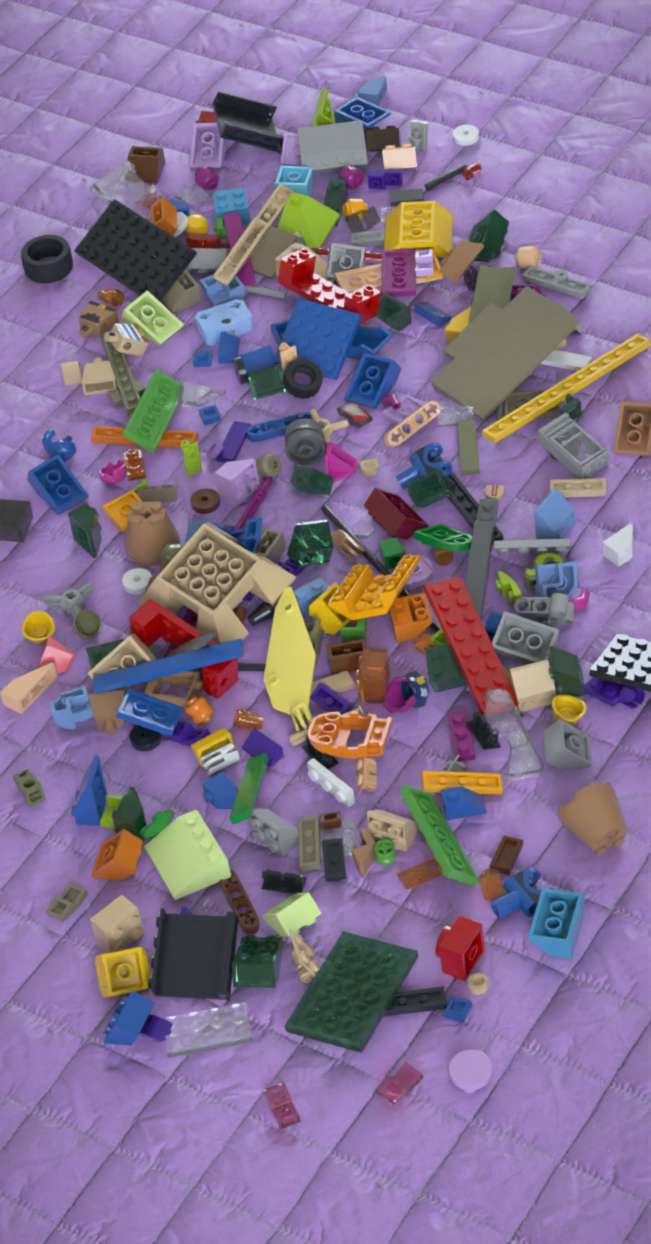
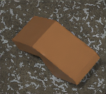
[352,827,376,877]

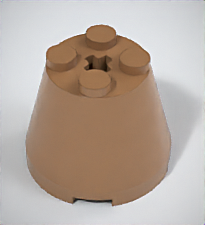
[124,501,180,566]
[557,781,628,856]

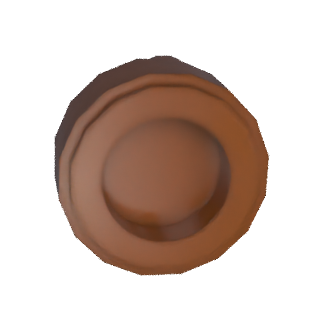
[434,549,453,566]

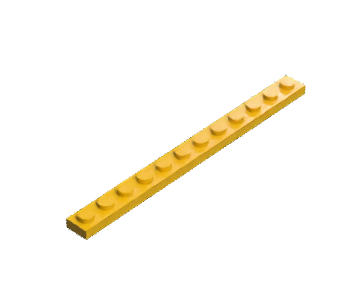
[482,334,651,443]

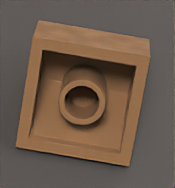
[439,241,484,284]

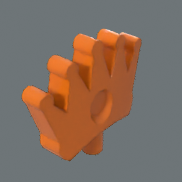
[414,633,435,655]

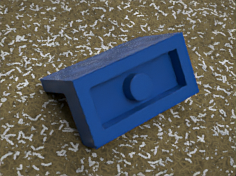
[237,345,277,375]

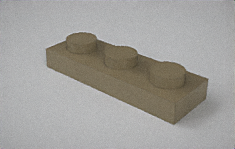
[298,815,322,872]

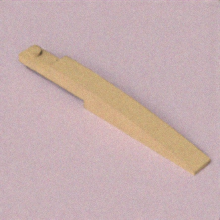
[213,183,294,286]

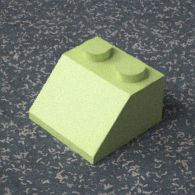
[262,892,322,938]

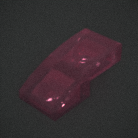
[375,1062,424,1105]
[263,1082,301,1129]

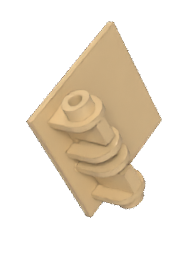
[288,929,321,984]

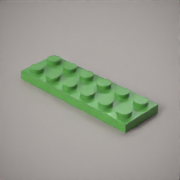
[122,369,186,453]
[400,784,480,886]

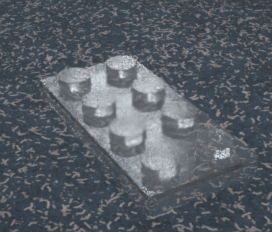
[163,1002,253,1058]

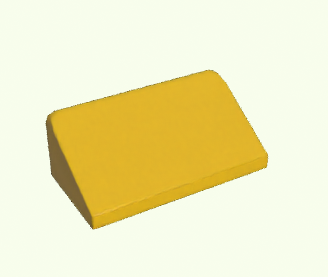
[191,728,236,767]

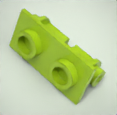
[180,440,202,477]

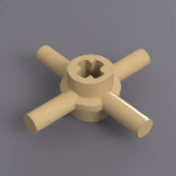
[310,409,349,448]

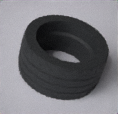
[21,235,73,284]

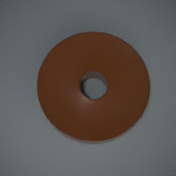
[190,488,220,514]

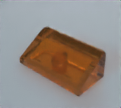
[397,858,443,890]

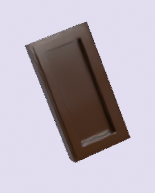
[489,835,523,875]

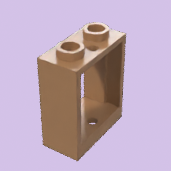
[144,671,203,713]

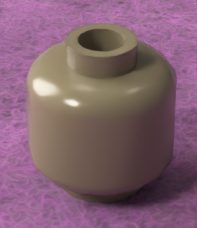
[256,453,282,478]

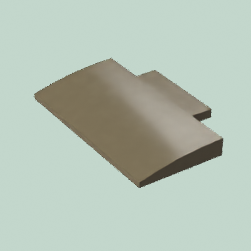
[431,286,580,421]

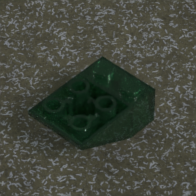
[232,935,284,988]

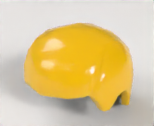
[184,214,209,238]

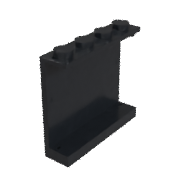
[212,91,284,152]
[148,908,239,1000]

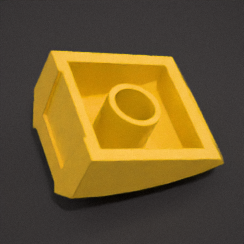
[309,582,351,635]
[94,947,151,997]

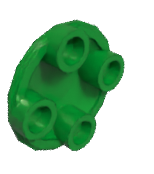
[139,809,175,840]

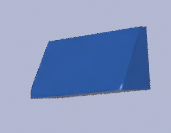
[218,332,240,364]

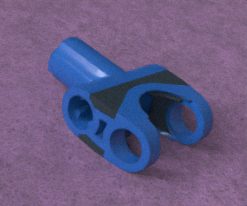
[396,443,453,490]
[491,868,555,918]

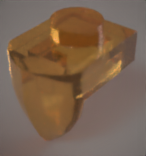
[478,869,505,900]

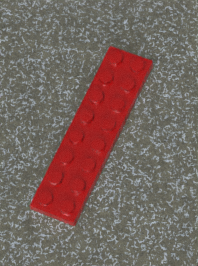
[424,577,519,715]

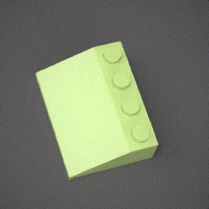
[144,809,231,900]

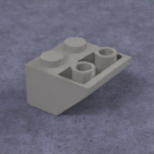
[250,808,299,857]

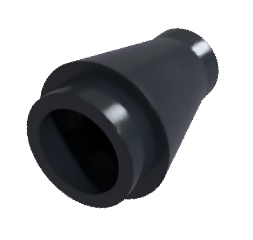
[247,602,275,626]

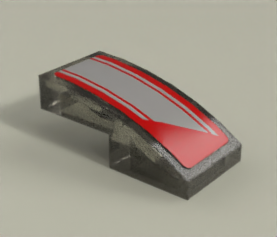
[337,401,373,428]

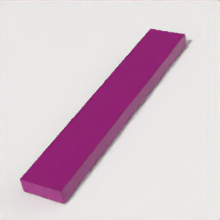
[223,212,256,286]

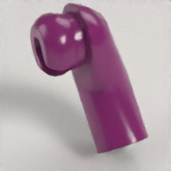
[382,394,401,410]

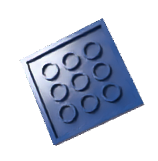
[273,298,362,380]

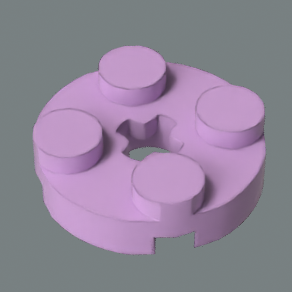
[395,555,433,590]

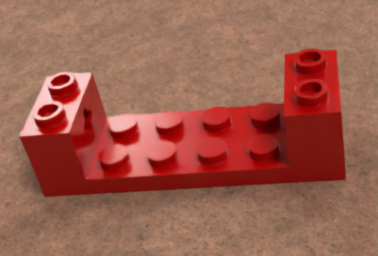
[278,248,381,325]
[129,599,238,700]

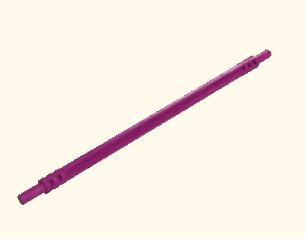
[164,477,273,658]

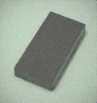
[390,189,424,207]

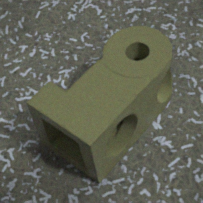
[13,769,46,807]

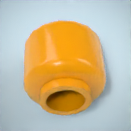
[343,199,368,220]

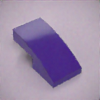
[166,722,211,747]

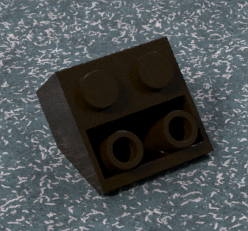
[366,126,401,152]

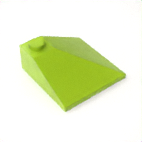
[277,192,340,252]

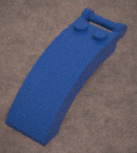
[286,319,394,359]

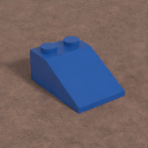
[334,97,391,130]
[344,352,402,409]
[27,454,89,515]
[71,755,108,826]

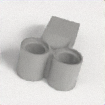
[514,593,575,625]

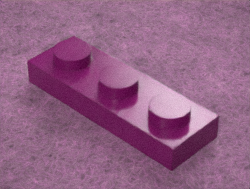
[447,710,476,762]

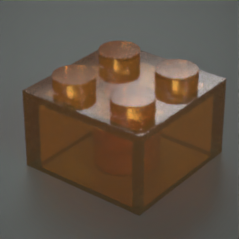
[356,648,390,704]

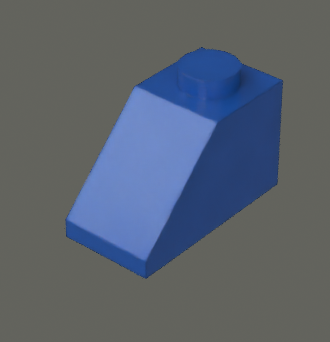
[202,772,239,809]
[441,786,487,821]

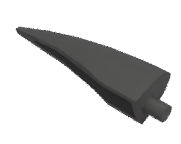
[166,632,217,658]

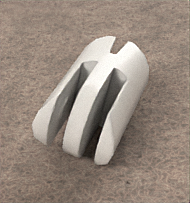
[200,743,240,775]

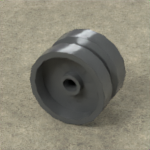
[284,418,325,465]

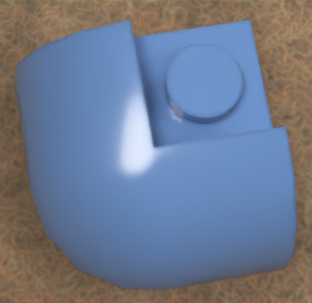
[200,274,245,307]
[534,561,578,597]
[50,686,94,729]

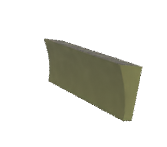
[468,265,516,325]

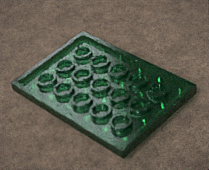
[284,931,419,1053]

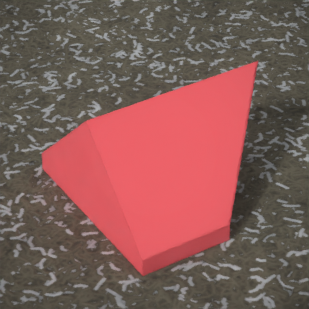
[37,636,75,673]

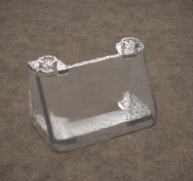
[90,161,164,220]
[484,689,544,782]

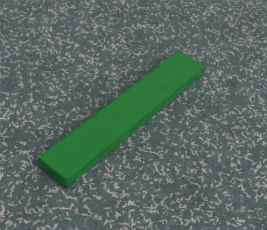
[229,753,269,824]

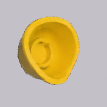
[21,611,55,644]
[552,695,586,725]

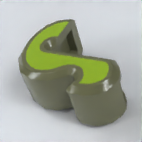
[523,552,567,590]

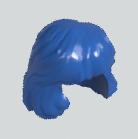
[42,430,76,462]

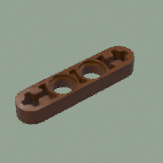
[219,870,260,934]

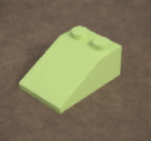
[121,290,184,346]

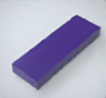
[216,421,251,463]

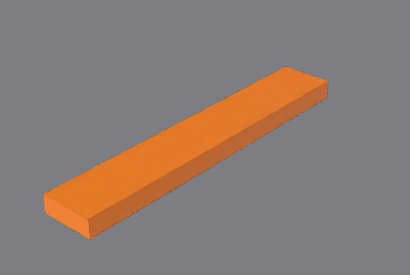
[91,426,199,448]

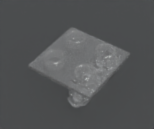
[437,400,474,427]
[320,817,360,861]

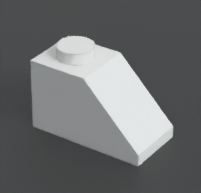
[602,524,633,567]

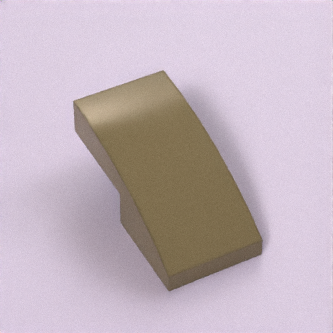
[45,883,89,922]

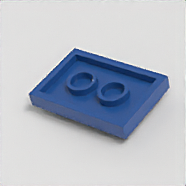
[116,688,184,737]

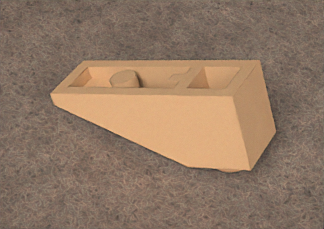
[0,663,57,714]

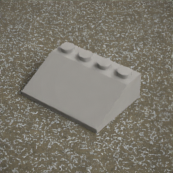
[297,120,368,175]

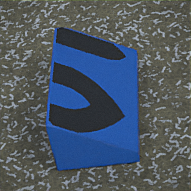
[415,302,452,327]

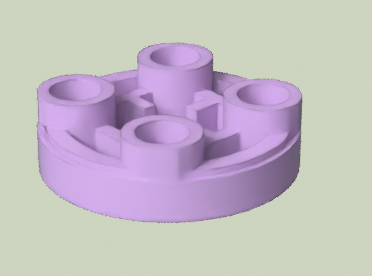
[448,1050,493,1093]

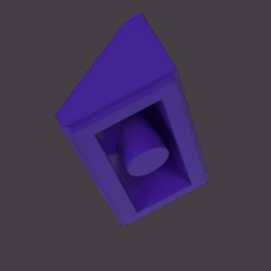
[310,682,354,715]
[242,729,284,768]

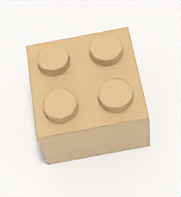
[90,895,144,953]

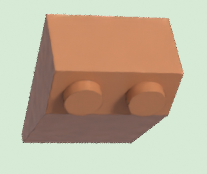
[613,401,651,456]

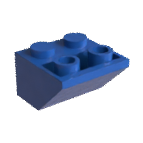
[103,990,155,1046]

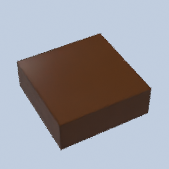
[320,811,342,830]

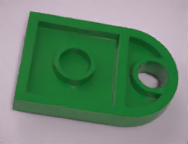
[414,524,472,551]

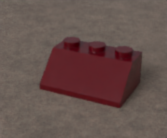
[363,488,429,540]

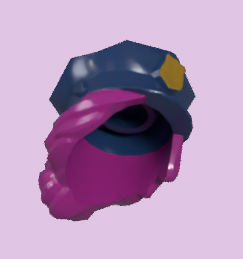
[382,671,429,713]

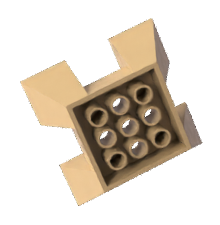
[137,522,296,644]

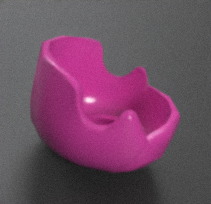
[99,460,126,484]

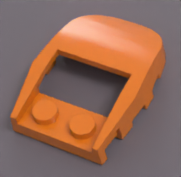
[307,711,393,759]

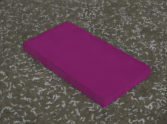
[382,249,416,297]

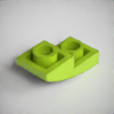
[495,571,522,604]

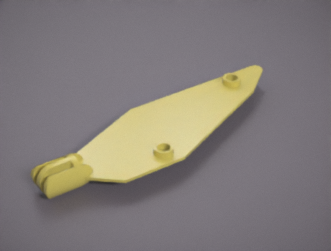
[263,586,316,733]

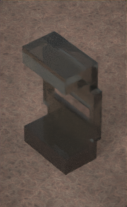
[345,206,381,233]

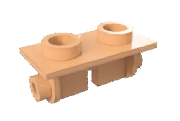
[279,343,298,375]
[355,757,377,794]

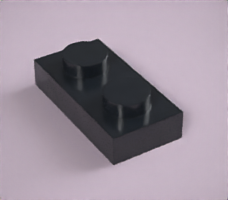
[322,838,347,881]

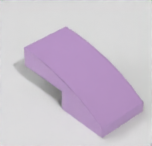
[415,249,433,277]

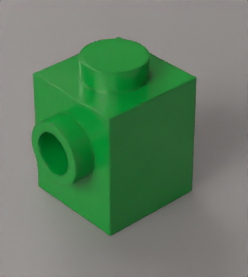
[379,537,405,570]

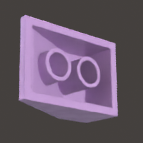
[190,123,229,169]

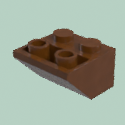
[126,146,166,184]
[326,639,370,675]

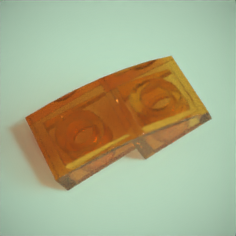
[123,449,146,481]

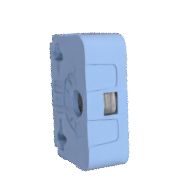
[195,299,254,345]

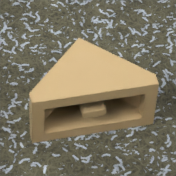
[61,361,82,385]

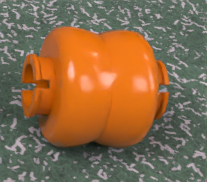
[185,695,214,724]

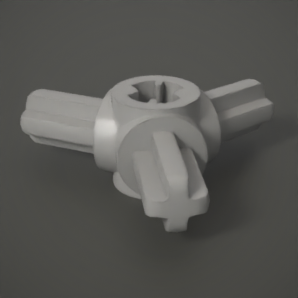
[45,582,95,619]

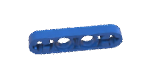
[247,412,313,442]

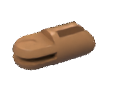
[331,529,365,563]

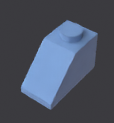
[358,76,387,107]

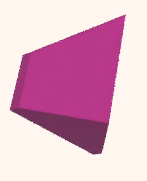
[325,441,357,486]

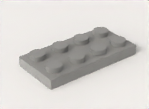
[494,539,572,555]

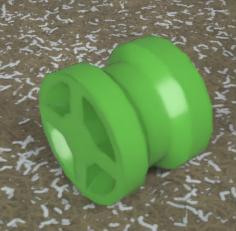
[374,839,396,865]

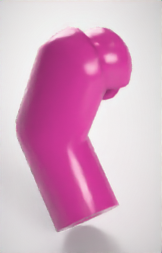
[569,590,590,611]

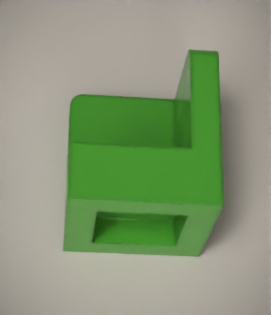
[341,618,367,642]

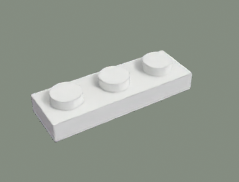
[307,758,355,807]

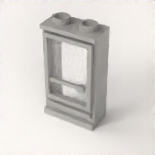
[538,412,610,479]

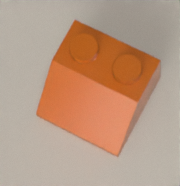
[91,829,143,881]

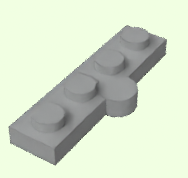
[522,265,592,299]

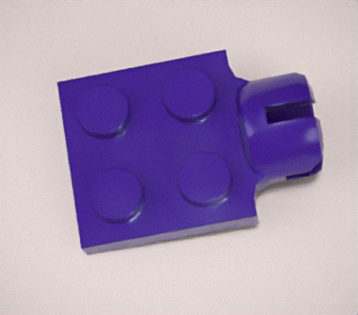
[583,677,645,709]

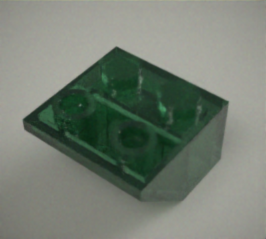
[287,520,334,567]
[547,646,586,697]
[112,787,147,842]

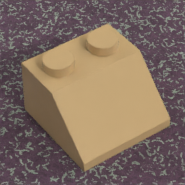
[510,659,556,712]

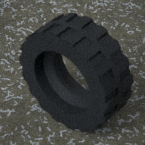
[282,359,323,399]

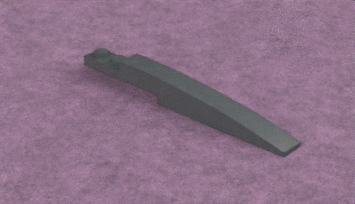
[465,499,499,622]

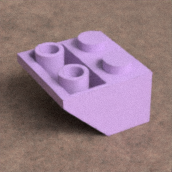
[215,459,260,508]

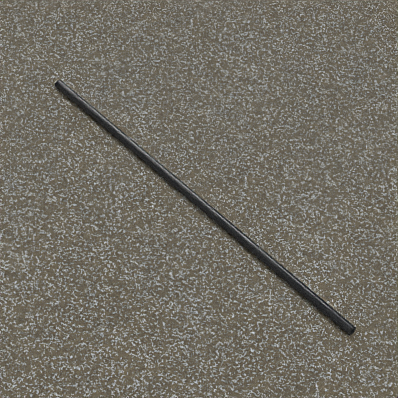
[321,505,523,720]

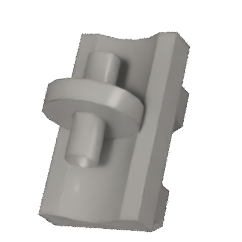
[409,120,428,152]

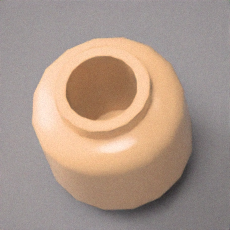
[515,246,542,269]

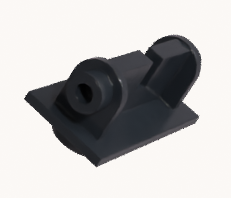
[465,712,501,750]
[302,735,339,769]
[261,869,307,893]

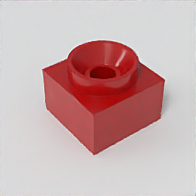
[435,915,485,981]

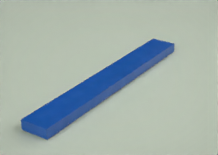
[93,639,244,693]

